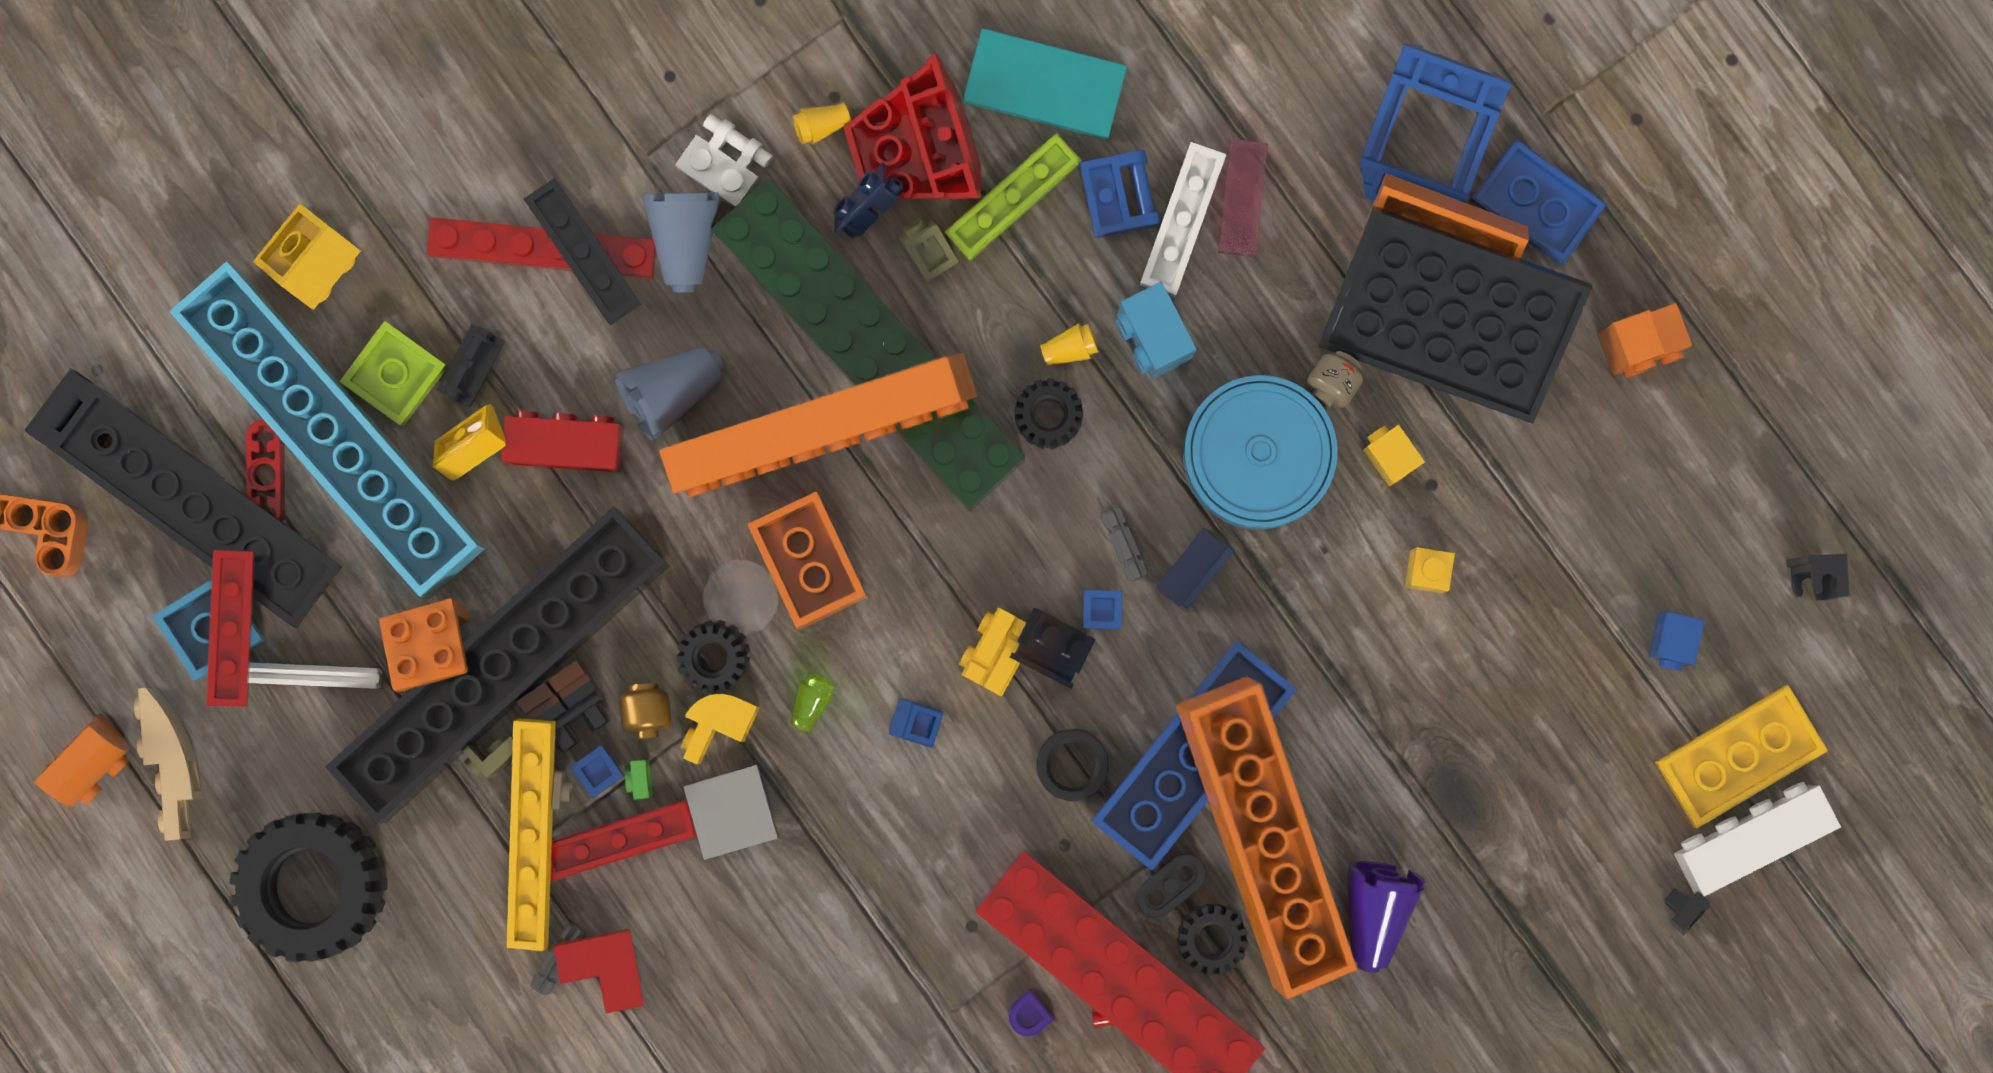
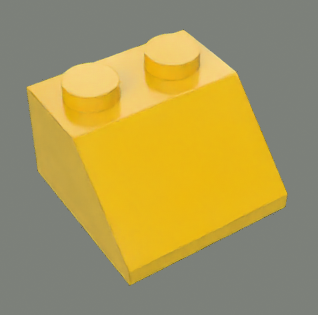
[253,203,361,310]

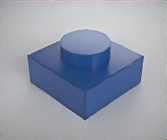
[1083,590,1122,630]
[570,745,625,798]

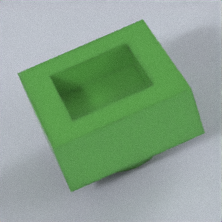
[625,760,653,800]

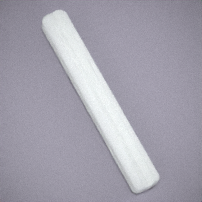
[249,662,382,689]

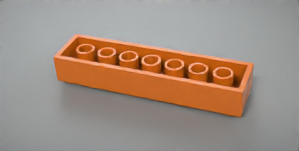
[659,353,978,497]
[1176,676,1357,999]

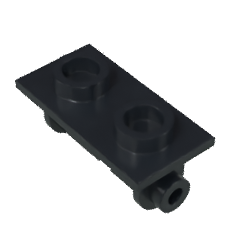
[436,324,506,408]

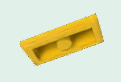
[433,404,506,481]

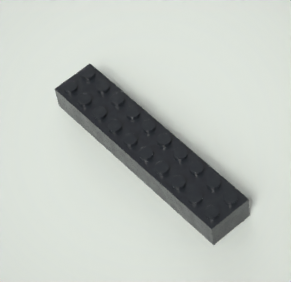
[325,506,670,824]

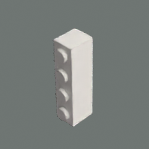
[1674,782,1841,896]

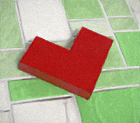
[553,929,644,1014]

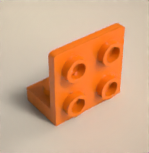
[379,598,469,692]

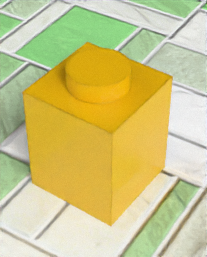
[1363,425,1425,487]
[1404,547,1455,594]

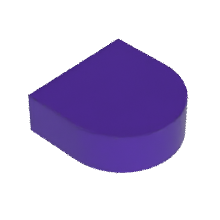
[1009,989,1055,1036]

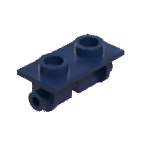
[833,162,903,238]

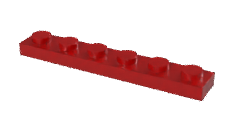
[426,217,656,279]

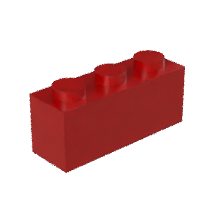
[501,410,624,473]

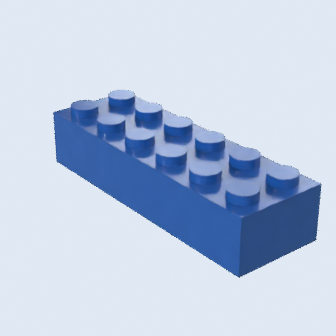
[1090,641,1297,870]

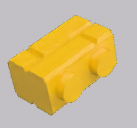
[958,607,1026,697]

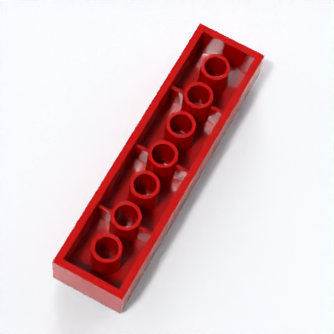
[975,850,1266,1073]

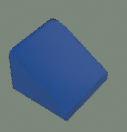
[889,698,944,748]

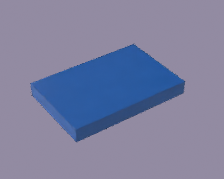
[1470,138,1607,266]

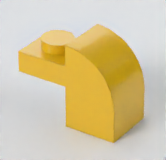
[681,694,760,764]

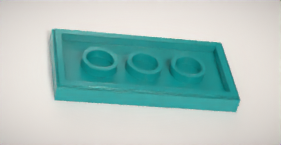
[963,28,1127,140]

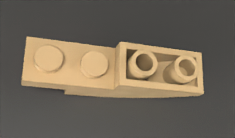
[134,688,203,841]

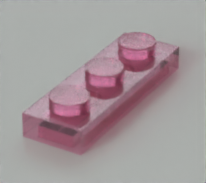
[1218,139,1268,257]

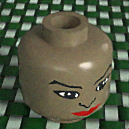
[1306,351,1363,409]

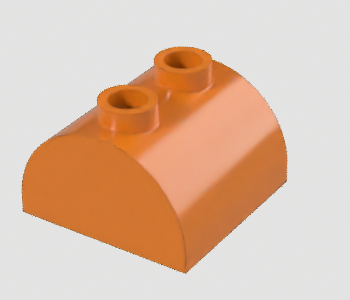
[34,713,130,807]

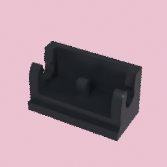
[1787,554,1849,601]

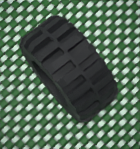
[229,813,387,963]

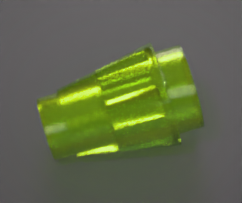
[790,673,836,732]

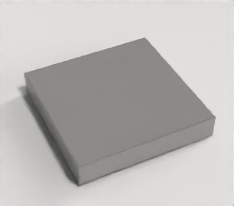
[683,765,779,860]

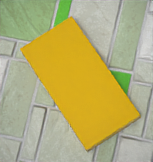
[1655,685,1828,828]

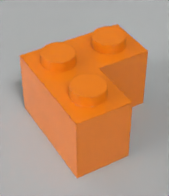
[1597,303,1693,378]

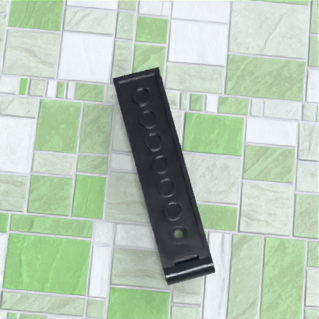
[24,368,343,628]

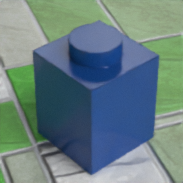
[1648,612,1705,671]

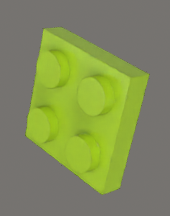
[339,321,448,427]

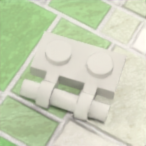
[675,114,773,208]

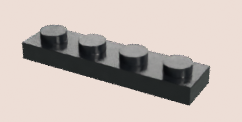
[523,178,642,326]

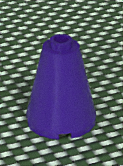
[1347,861,1425,973]

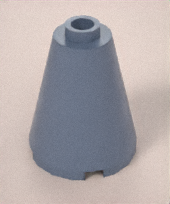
[643,192,719,292]
[614,347,725,441]

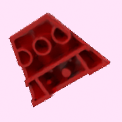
[844,53,981,199]

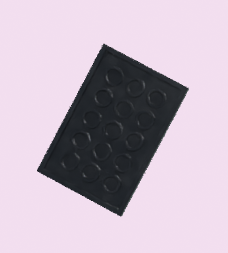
[1319,206,1592,424]

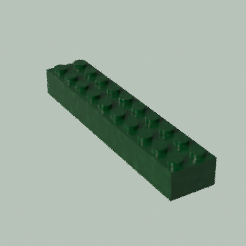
[711,178,1025,512]

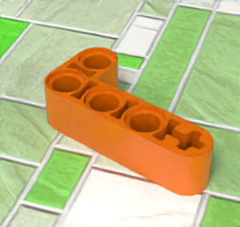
[0,494,88,577]

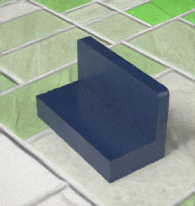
[1155,528,1235,612]

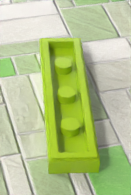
[944,133,1082,262]

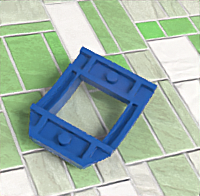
[1359,43,1512,203]

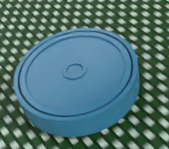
[1183,375,1338,530]

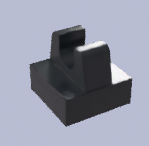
[1664,888,1710,936]

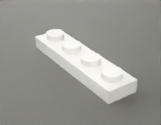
[1140,142,1226,297]

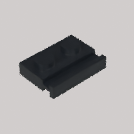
[1009,608,1096,689]

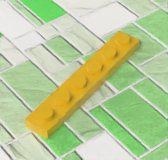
[507,718,556,951]

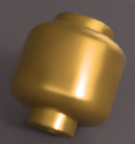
[620,683,671,739]

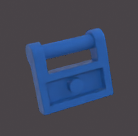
[1079,150,1161,238]

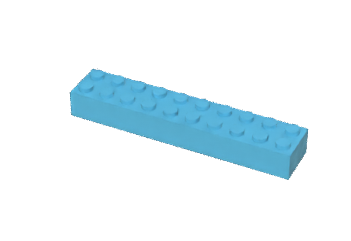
[169,261,486,599]

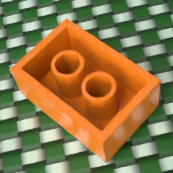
[747,491,868,630]

